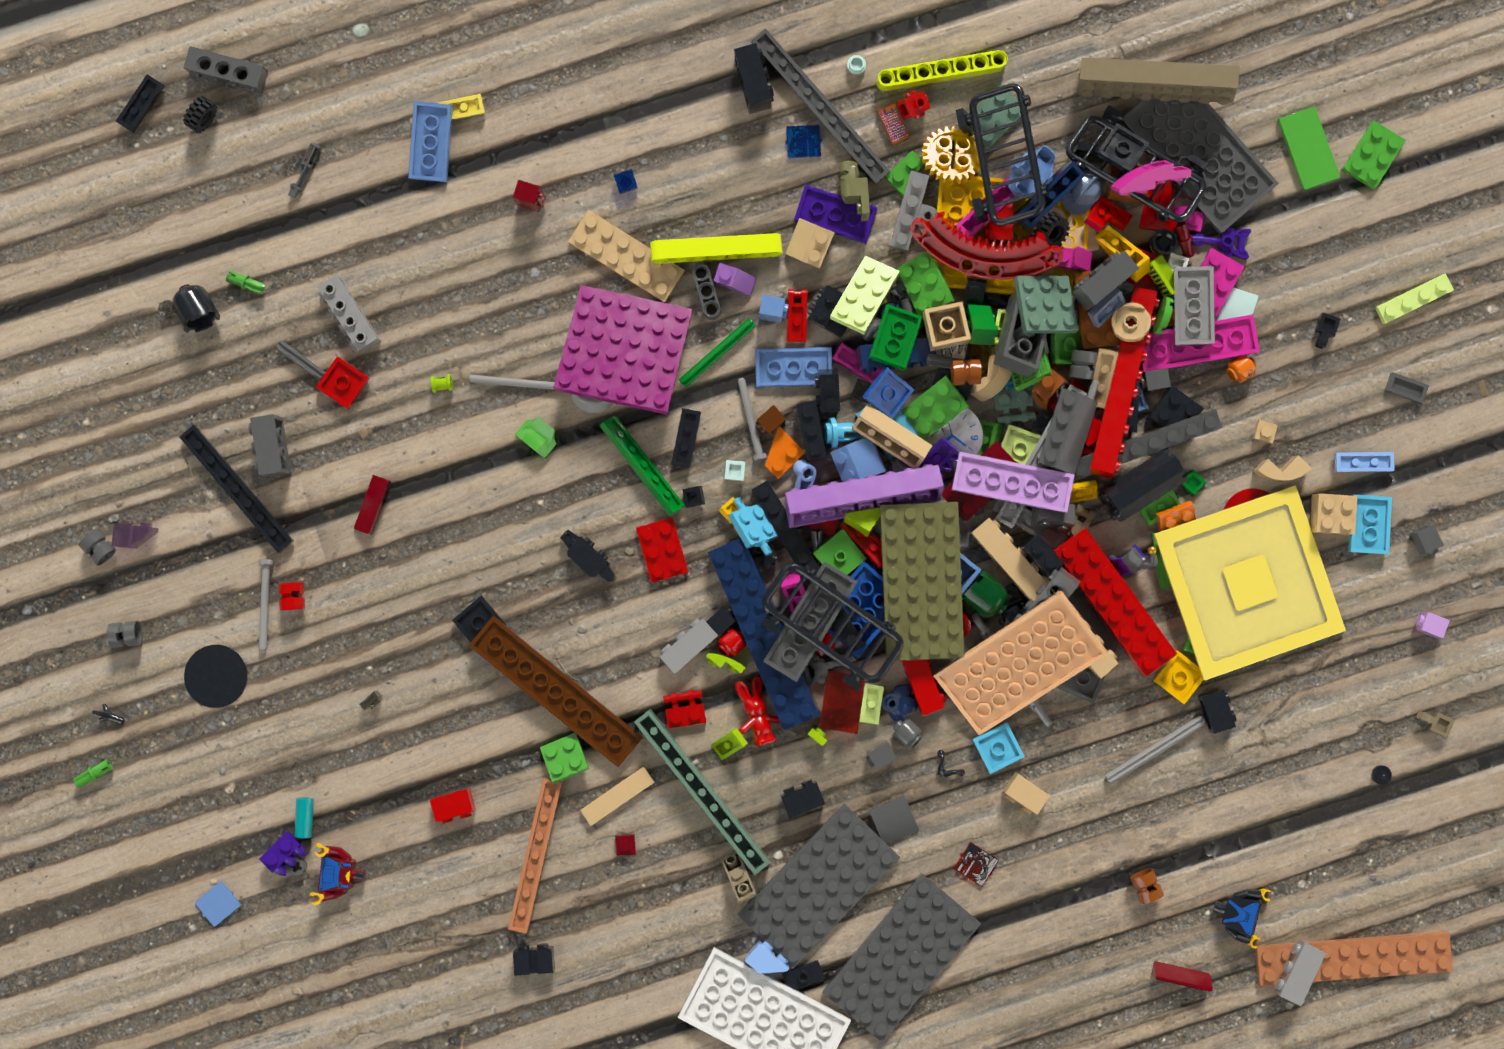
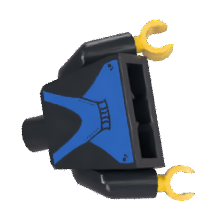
[1213,888,1271,949]

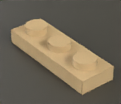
[1094,348,1118,409]

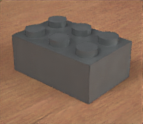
[1072,250,1139,311]
[248,414,292,478]

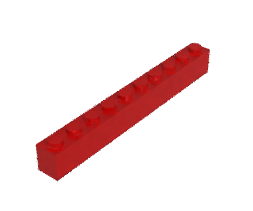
[1090,287,1160,478]

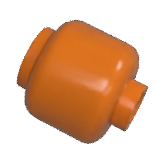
[1226,355,1257,383]

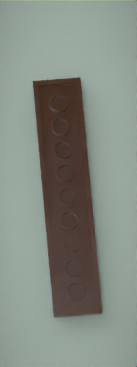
[469,616,643,767]

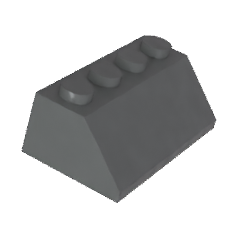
[1037,388,1098,475]

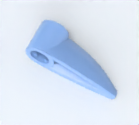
[793,460,816,490]

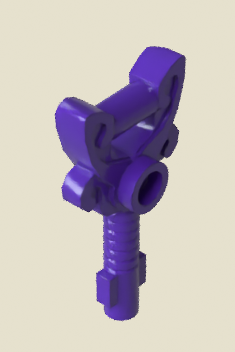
[1191,227,1251,260]

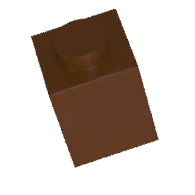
[756,405,786,435]

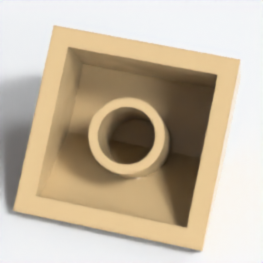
[785,218,835,268]

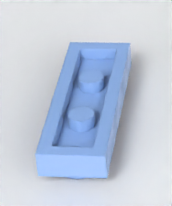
[1334,452,1394,472]

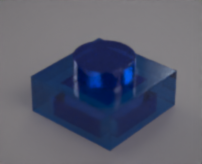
[614,169,638,194]

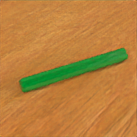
[679,319,756,387]

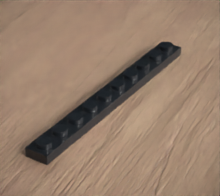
[752,480,865,655]

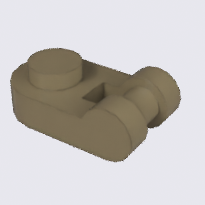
[1066,504,1095,537]

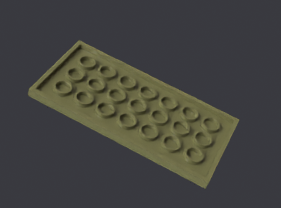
[880,502,964,661]

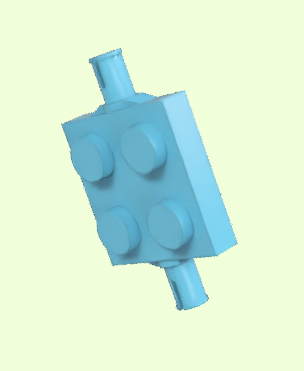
[728,497,778,556]

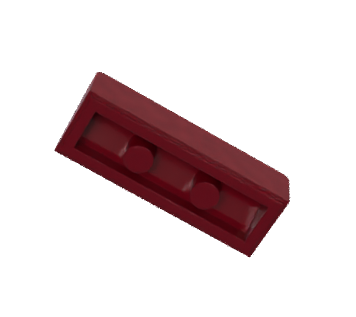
[354,475,391,535]
[1151,961,1213,992]

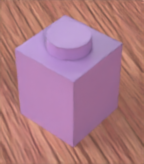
[1415,612,1450,638]

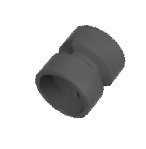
[1069,350,1097,380]
[78,529,117,566]
[107,621,143,648]

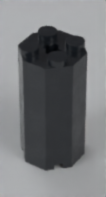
[1097,448,1188,522]

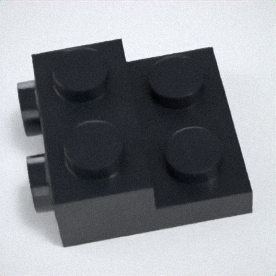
[807,285,847,338]

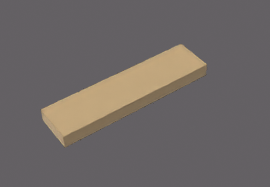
[580,766,655,826]

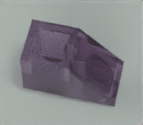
[111,520,159,549]

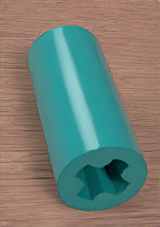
[294,797,314,838]

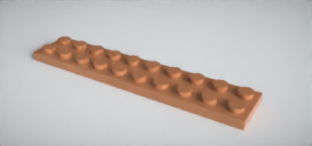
[1255,931,1453,986]

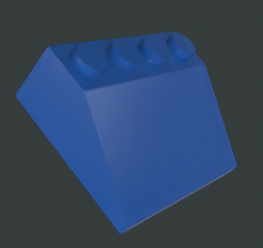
[827,562,884,658]

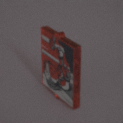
[953,842,999,887]

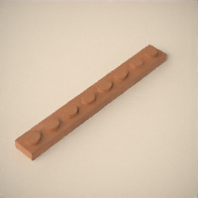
[508,777,563,934]

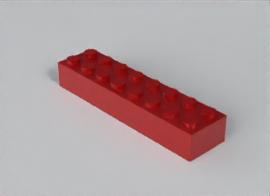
[1053,528,1177,677]

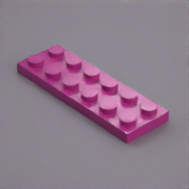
[1141,314,1260,373]

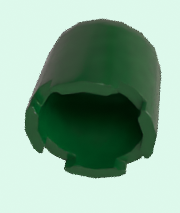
[962,569,1008,618]

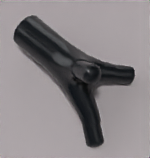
[92,704,124,725]

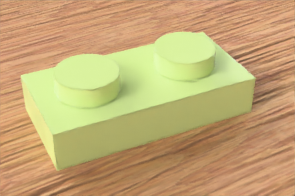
[859,683,884,725]

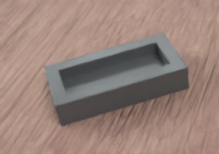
[1384,372,1429,404]

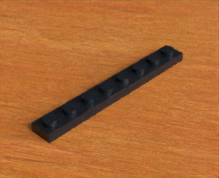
[179,425,294,553]

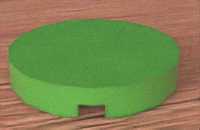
[1153,296,1174,335]

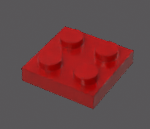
[316,356,370,409]

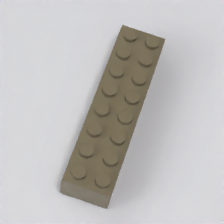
[1078,57,1240,105]

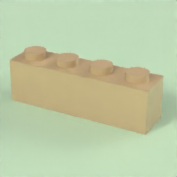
[852,403,932,469]

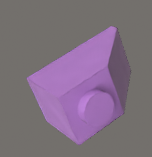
[714,263,756,296]

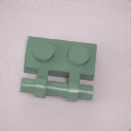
[993,387,1035,425]

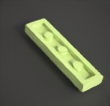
[1375,273,1454,324]

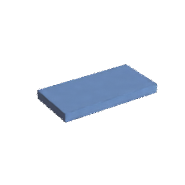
[408,101,453,182]
[755,347,832,388]

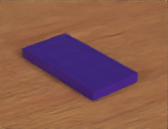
[794,184,878,244]

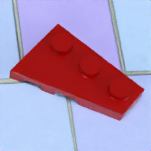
[1139,180,1177,234]

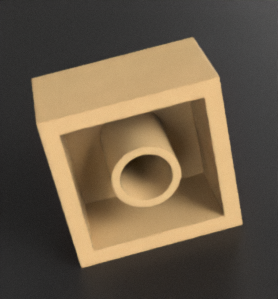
[922,302,971,351]
[1310,494,1357,535]

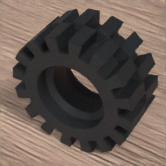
[183,96,218,133]
[1033,212,1070,247]

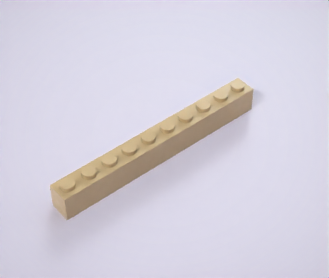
[970,518,1119,679]

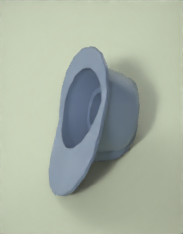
[1062,174,1103,215]

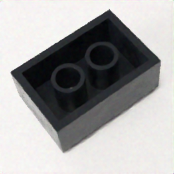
[734,43,774,114]

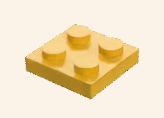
[1153,650,1203,704]

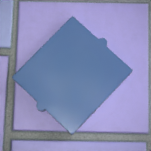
[194,880,241,927]

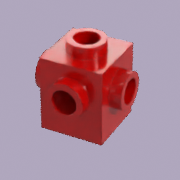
[896,90,930,120]

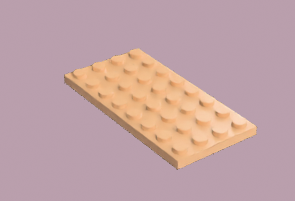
[933,590,1108,736]

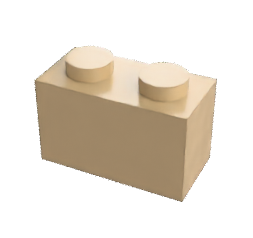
[1003,772,1050,815]

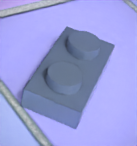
[1088,288,1126,328]

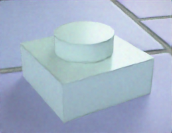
[724,460,745,481]

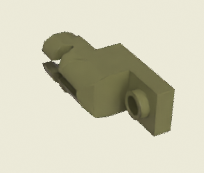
[839,161,870,221]

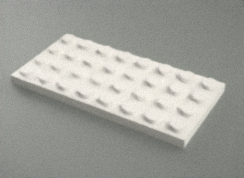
[678,947,851,1049]

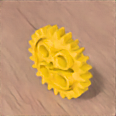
[921,126,980,185]

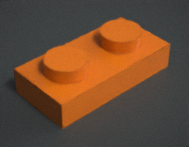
[1156,501,1196,532]

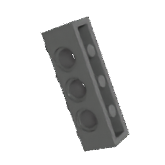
[183,46,268,94]
[1012,567,1080,622]

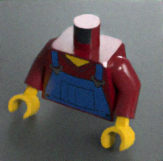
[309,843,366,905]

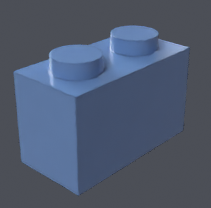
[759,294,788,323]

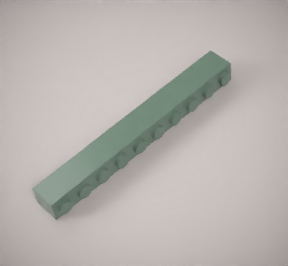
[634,709,770,875]

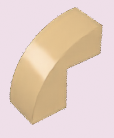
[970,354,1013,402]
[1253,455,1312,482]

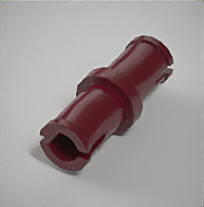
[1174,221,1195,258]

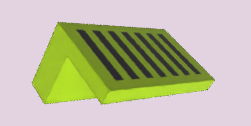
[1148,255,1175,297]

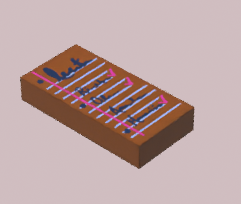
[877,103,910,146]

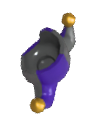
[1109,544,1158,578]

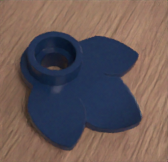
[881,684,918,722]

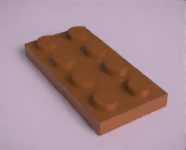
[1072,271,1121,350]

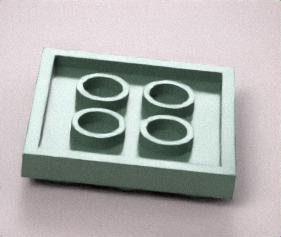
[1014,276,1078,333]

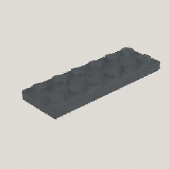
[763,561,857,682]

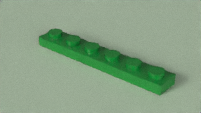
[600,415,685,516]

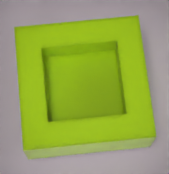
[807,727,827,746]

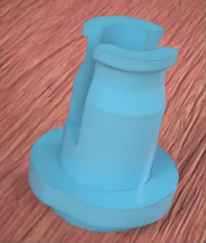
[823,418,864,449]

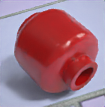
[718,629,746,657]

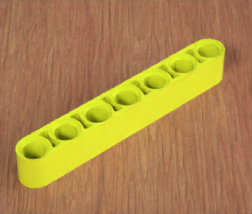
[877,50,1008,91]
[650,233,783,264]

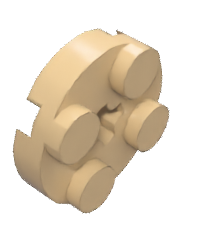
[1111,303,1151,342]

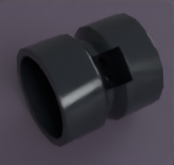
[1147,229,1178,257]

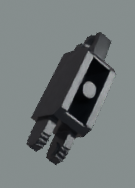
[560,530,616,582]

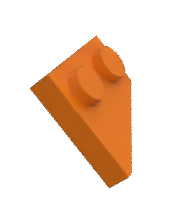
[765,426,805,479]

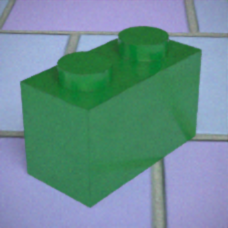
[965,305,998,345]

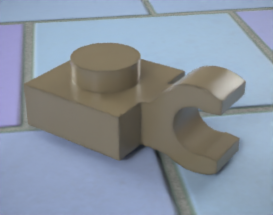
[1416,711,1455,738]

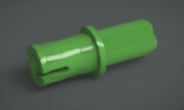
[226,270,265,294]
[73,759,113,788]

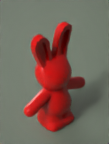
[735,676,780,746]

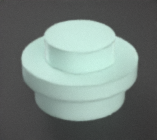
[847,55,866,75]

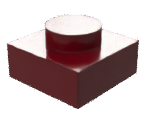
[615,834,636,856]

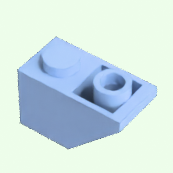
[745,939,789,974]

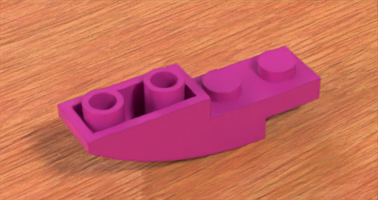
[1111,160,1191,196]

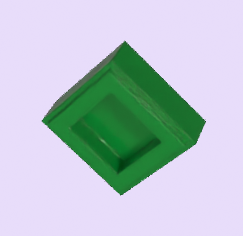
[1181,469,1207,496]

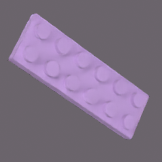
[952,452,1074,513]

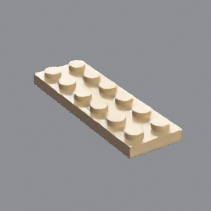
[568,210,685,303]

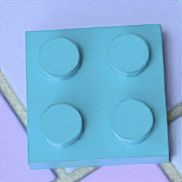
[972,722,1025,774]

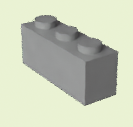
[660,618,718,674]
[1275,939,1326,1006]

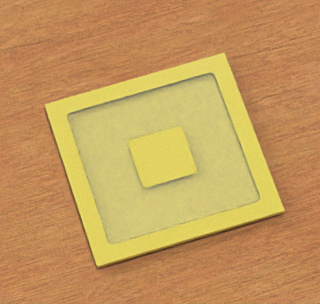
[1153,485,1346,681]

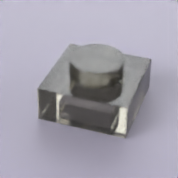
[359,690,382,710]

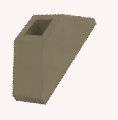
[721,851,757,904]

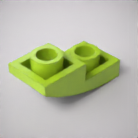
[706,652,746,674]

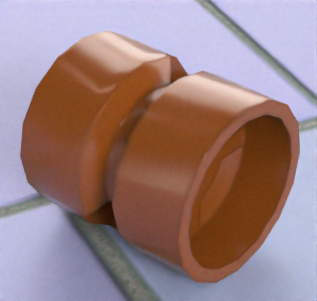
[951,359,982,386]
[1130,868,1164,904]

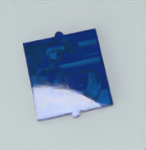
[785,125,822,158]

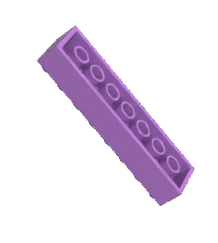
[785,464,944,528]

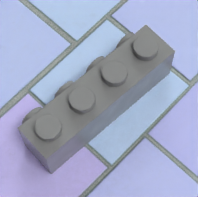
[317,274,381,353]

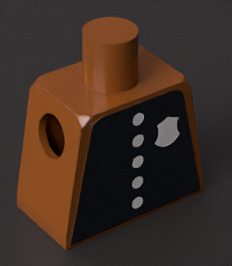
[1032,369,1071,411]

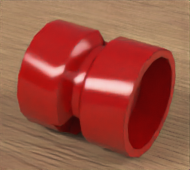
[278,582,305,611]

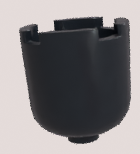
[172,284,220,333]

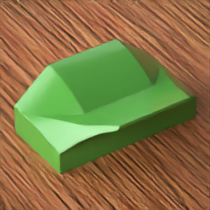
[515,417,557,459]

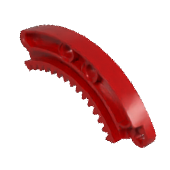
[910,212,1063,280]

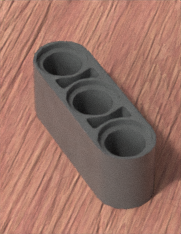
[692,264,721,320]

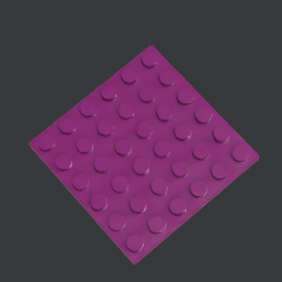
[553,285,692,415]

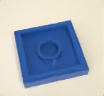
[862,366,914,420]

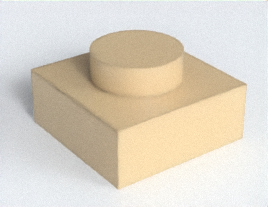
[1253,420,1278,444]

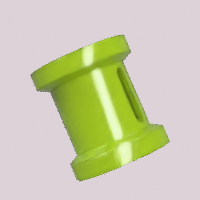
[431,374,453,393]

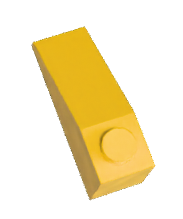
[1095,225,1150,282]

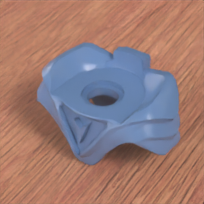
[1008,145,1055,199]

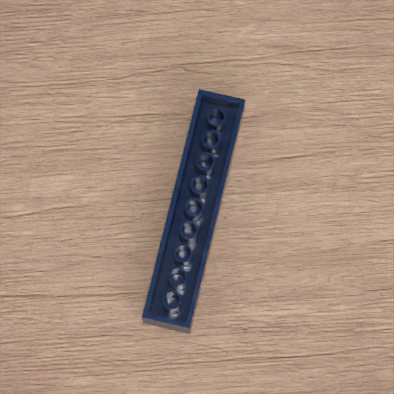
[708,538,821,730]

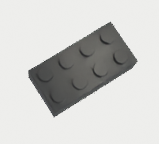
[993,292,1047,378]

